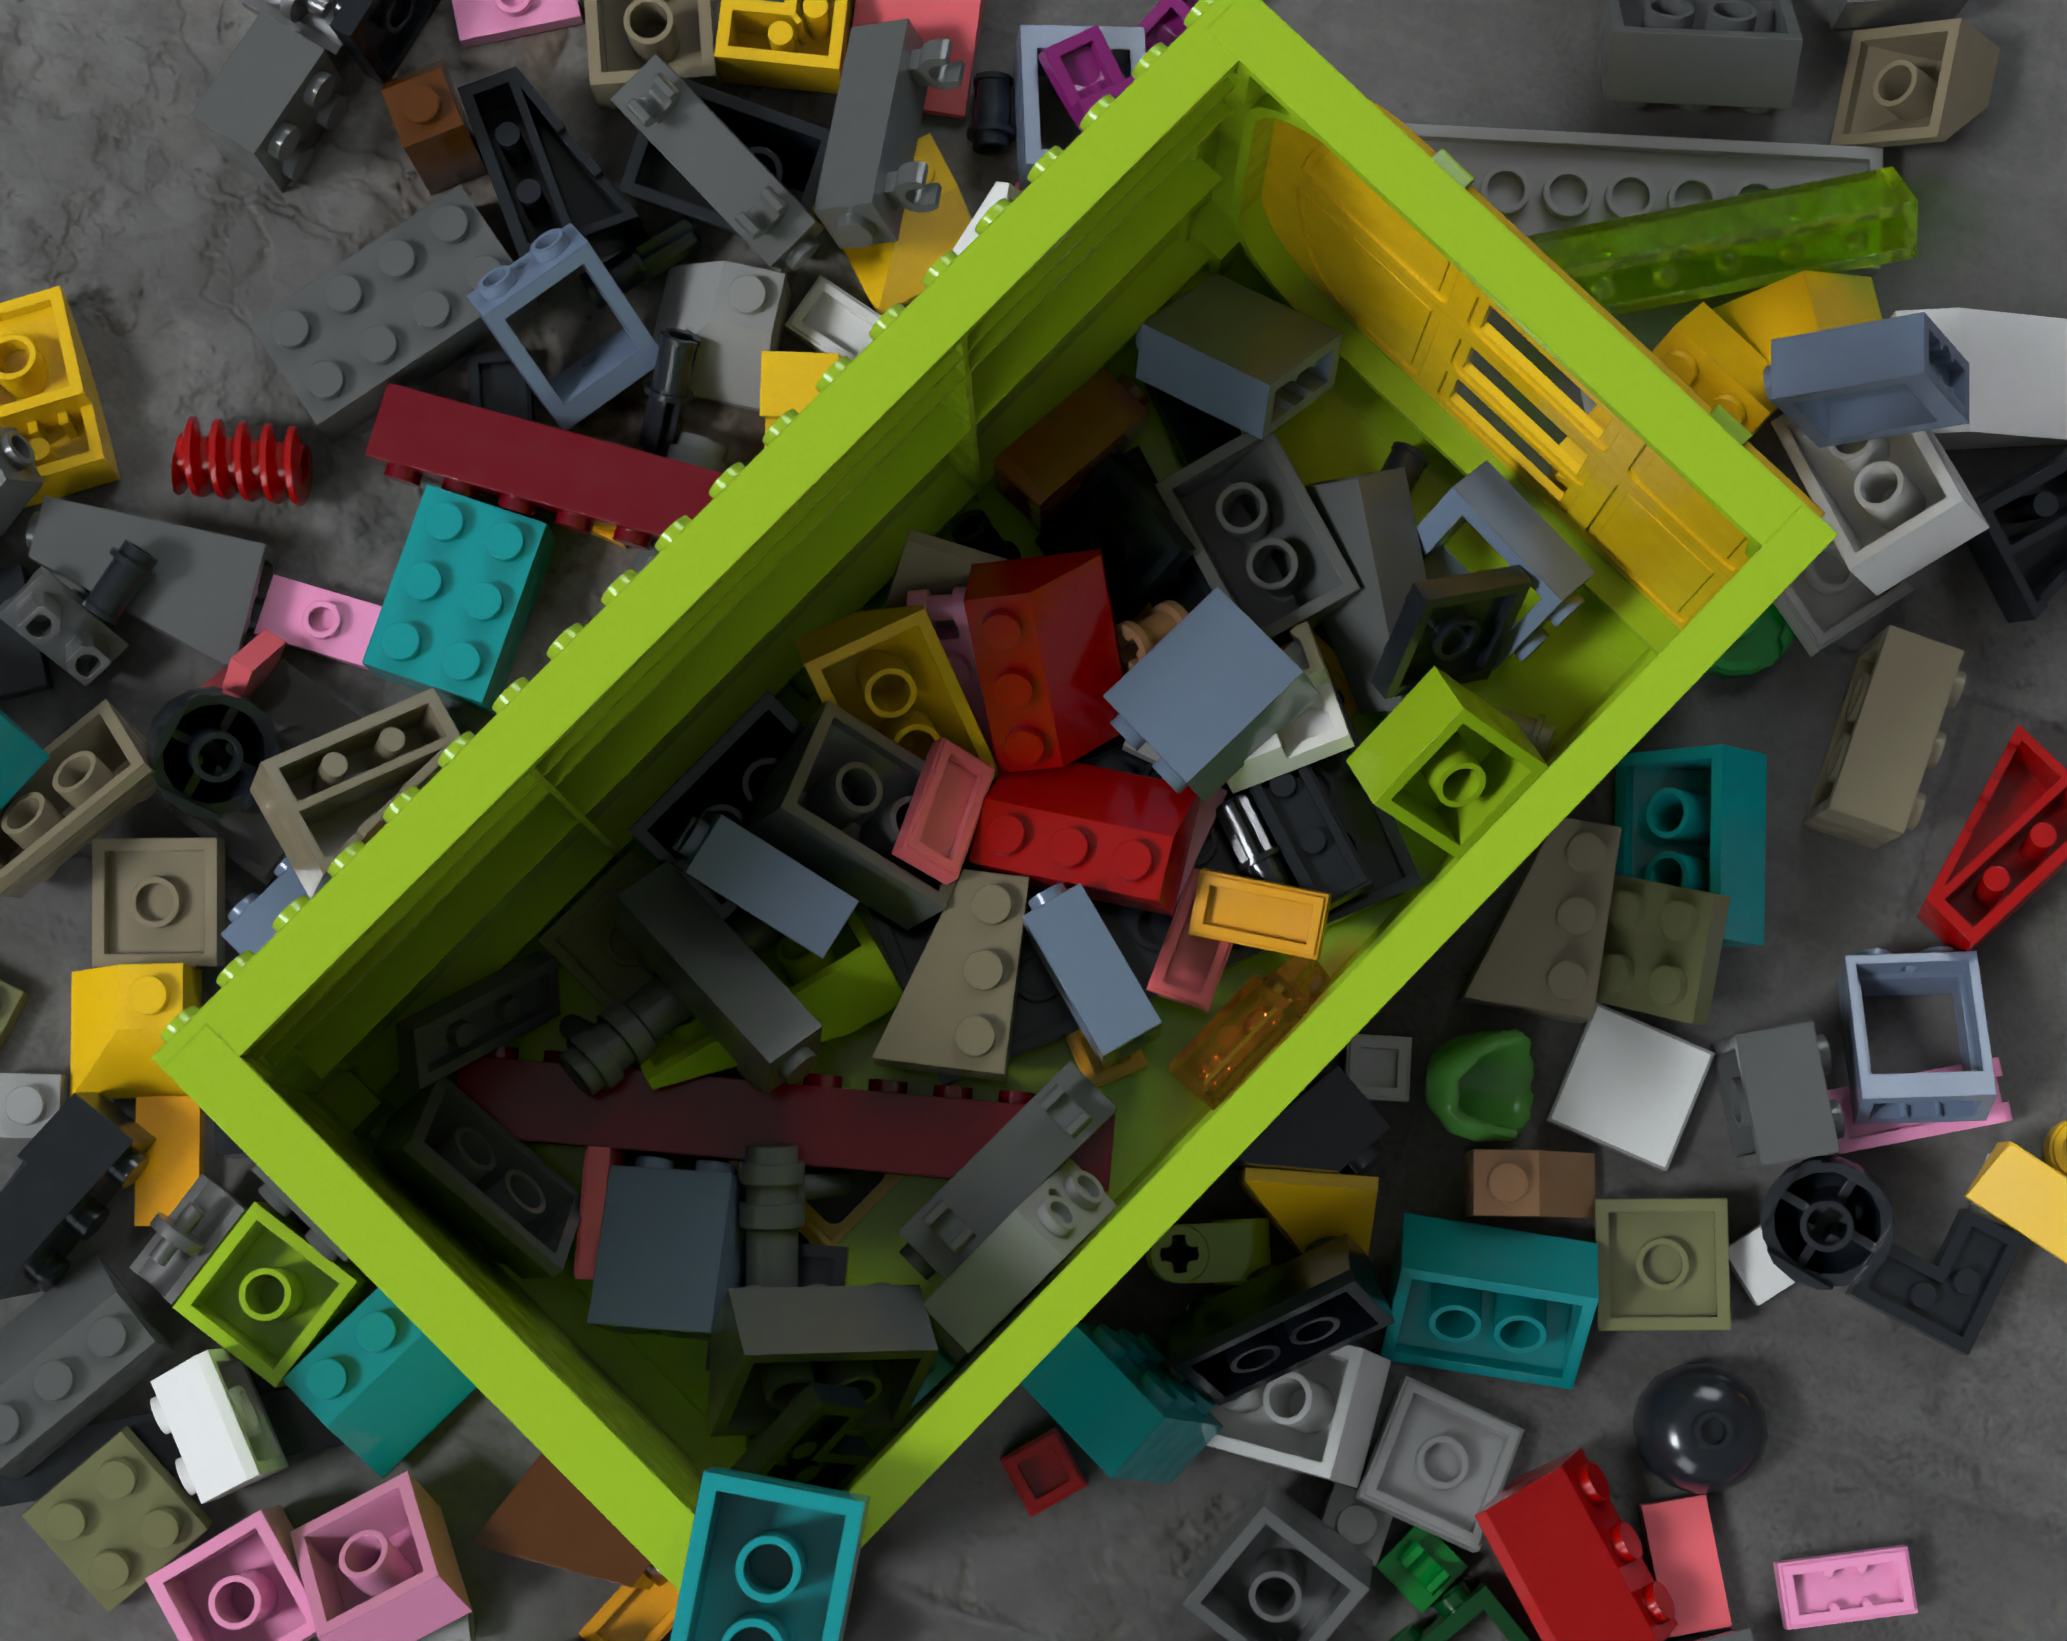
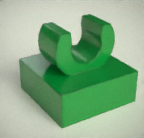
[1376,1525,1468,1614]

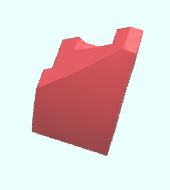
[200,629,287,699]

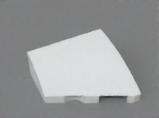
[1227,621,1355,794]

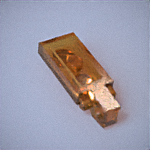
[1168,955,1332,1111]

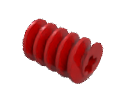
[171,416,313,506]

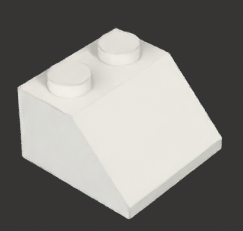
[150,1348,289,1504]

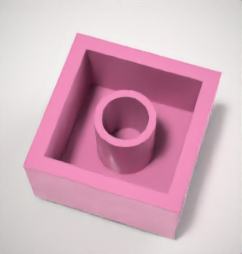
[290,1471,472,1641]
[145,1505,317,1641]

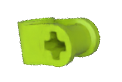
[1145,1218,1271,1285]

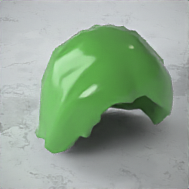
[1425,1028,1534,1142]

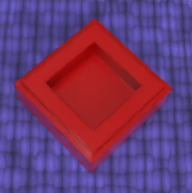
[999,1426,1088,1517]

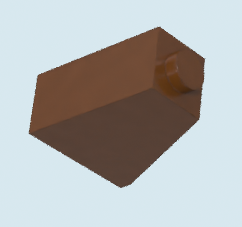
[381,59,488,196]
[993,368,1149,532]
[473,1453,668,1590]

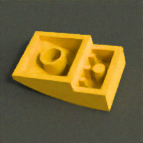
[0,285,120,508]

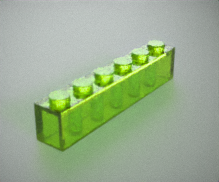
[1527,166,1918,315]

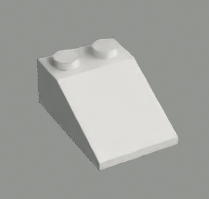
[1890,308,2067,450]
[1771,414,1990,596]
[1170,1304,1391,1489]

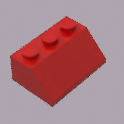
[963,549,1124,774]
[968,762,1201,916]
[1474,1447,1678,1641]

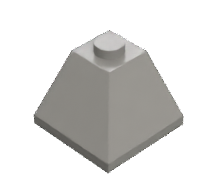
[642,261,791,412]

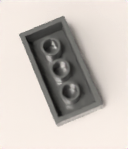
[248,184,540,443]

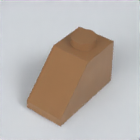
[1464,1149,1595,1218]

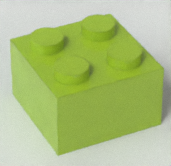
[1346,666,1549,860]
[172,1201,372,1388]

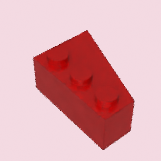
[1916,724,2067,952]

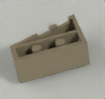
[250,687,460,899]
[1455,818,1622,1024]
[872,869,1031,1082]

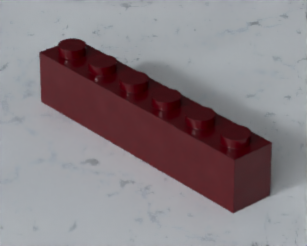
[365,383,723,551]

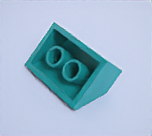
[1615,744,1767,948]
[1380,1213,1599,1390]
[282,1288,478,1479]

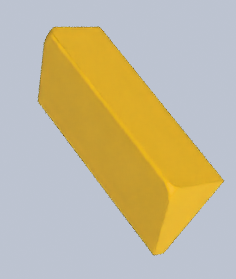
[1964,1141,2067,1264]

